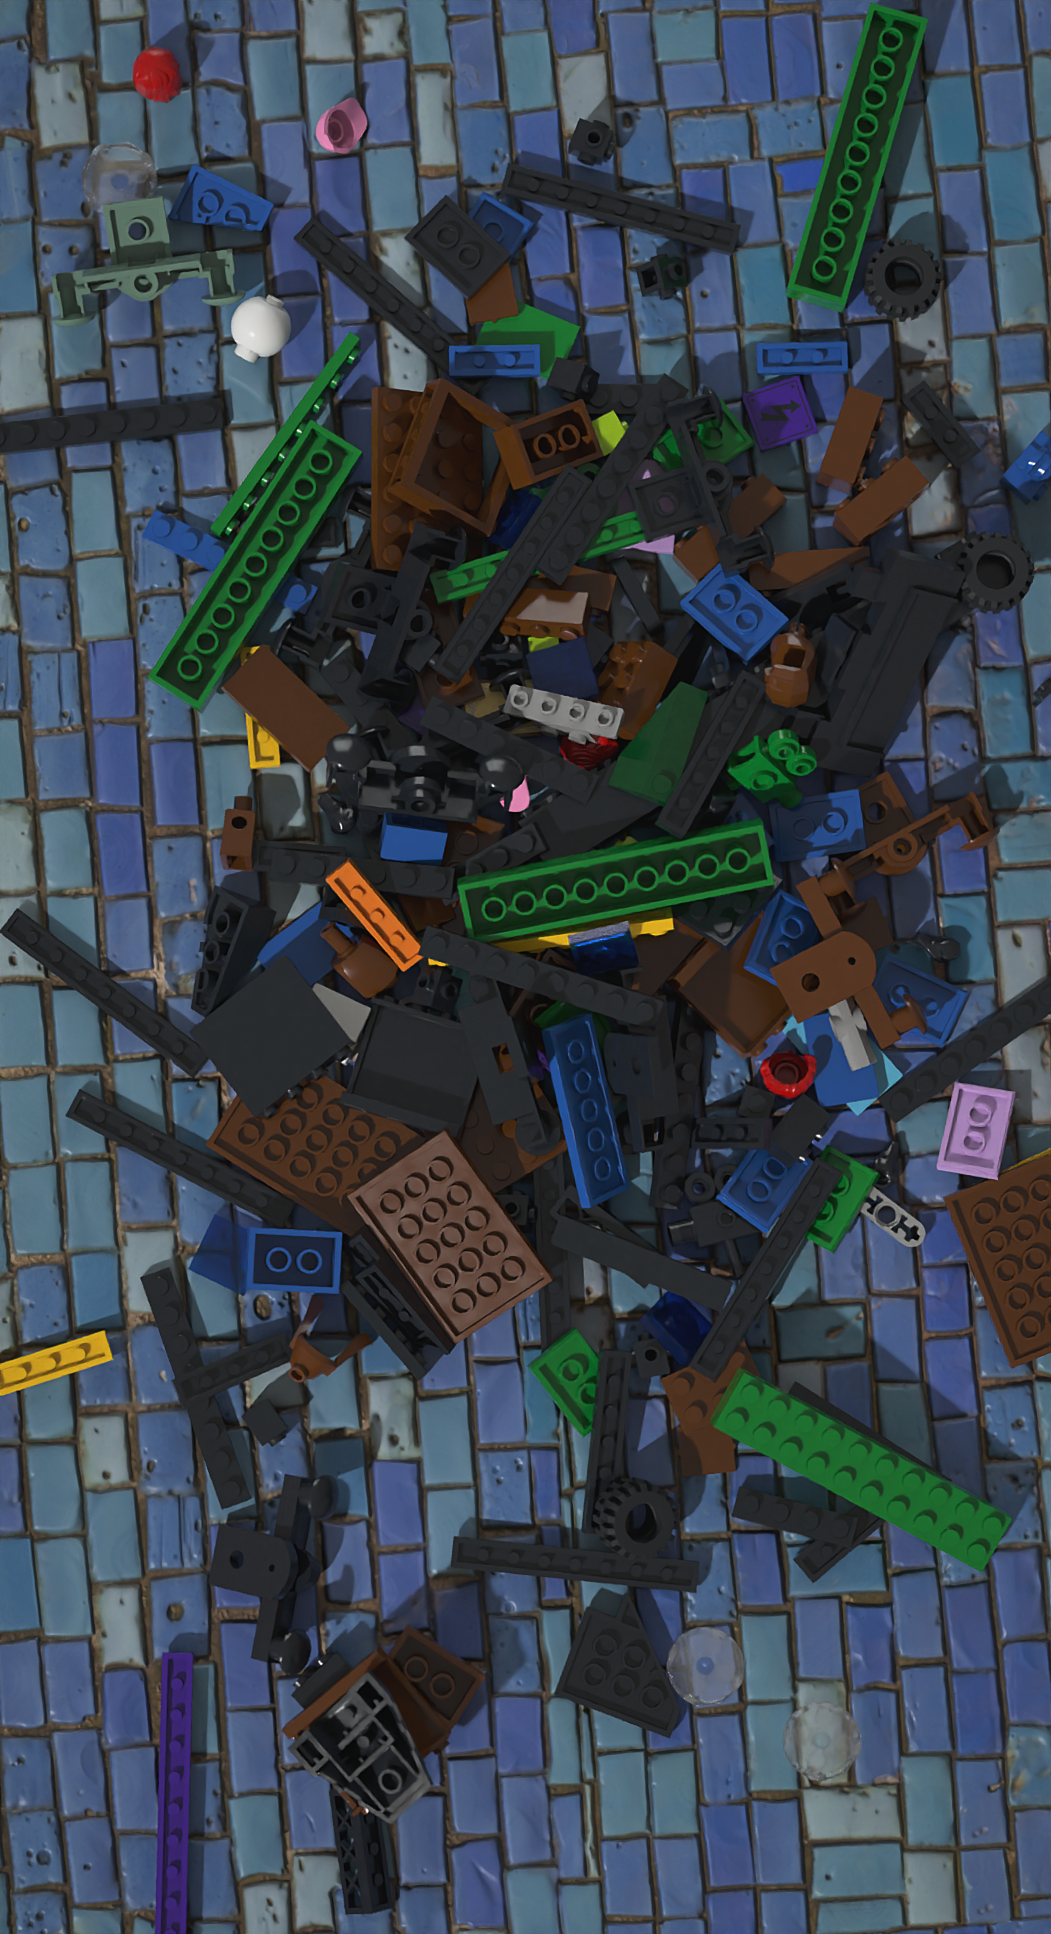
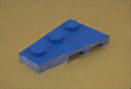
[167,164,276,232]

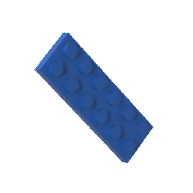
[541,1013,630,1208]

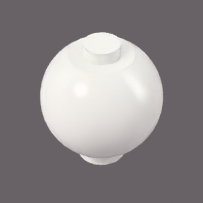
[231,294,291,363]

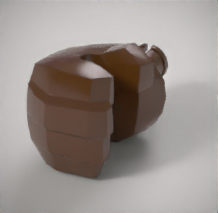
[763,622,817,708]
[320,921,402,1001]

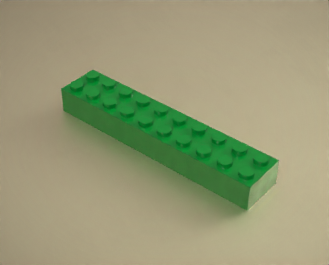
[785,2,928,313]
[148,420,364,714]
[457,818,775,942]
[709,1366,1012,1572]

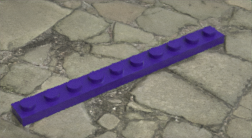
[155,1652,194,1934]

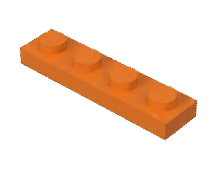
[325,858,423,972]

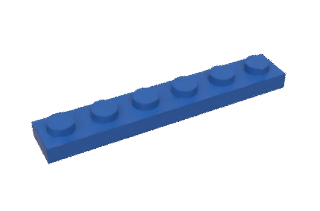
[142,509,319,617]

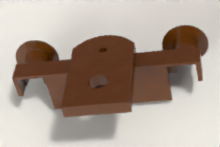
[830,771,1000,924]
[769,858,928,1049]

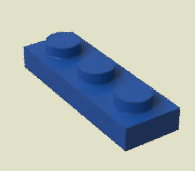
[756,341,848,376]
[449,345,540,378]

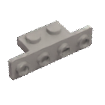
[503,684,625,744]

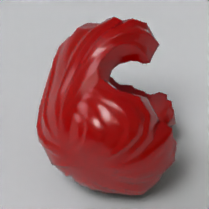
[132,46,183,103]
[560,736,619,771]
[760,1050,817,1100]

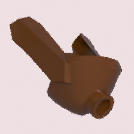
[289,1295,373,1383]

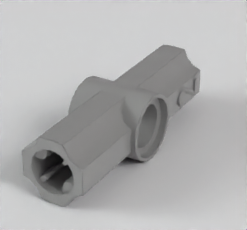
[828,996,877,1072]

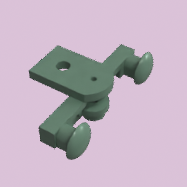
[51,195,246,327]

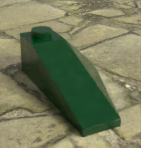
[608,681,709,807]

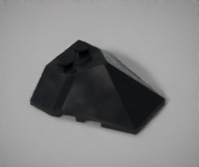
[288,1670,434,1824]

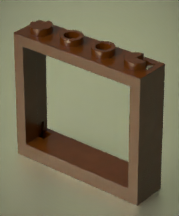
[387,378,518,541]

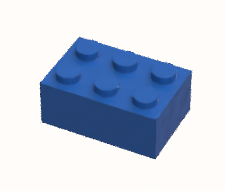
[244,1227,342,1294]

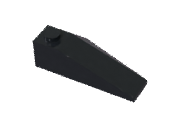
[191,885,277,1018]

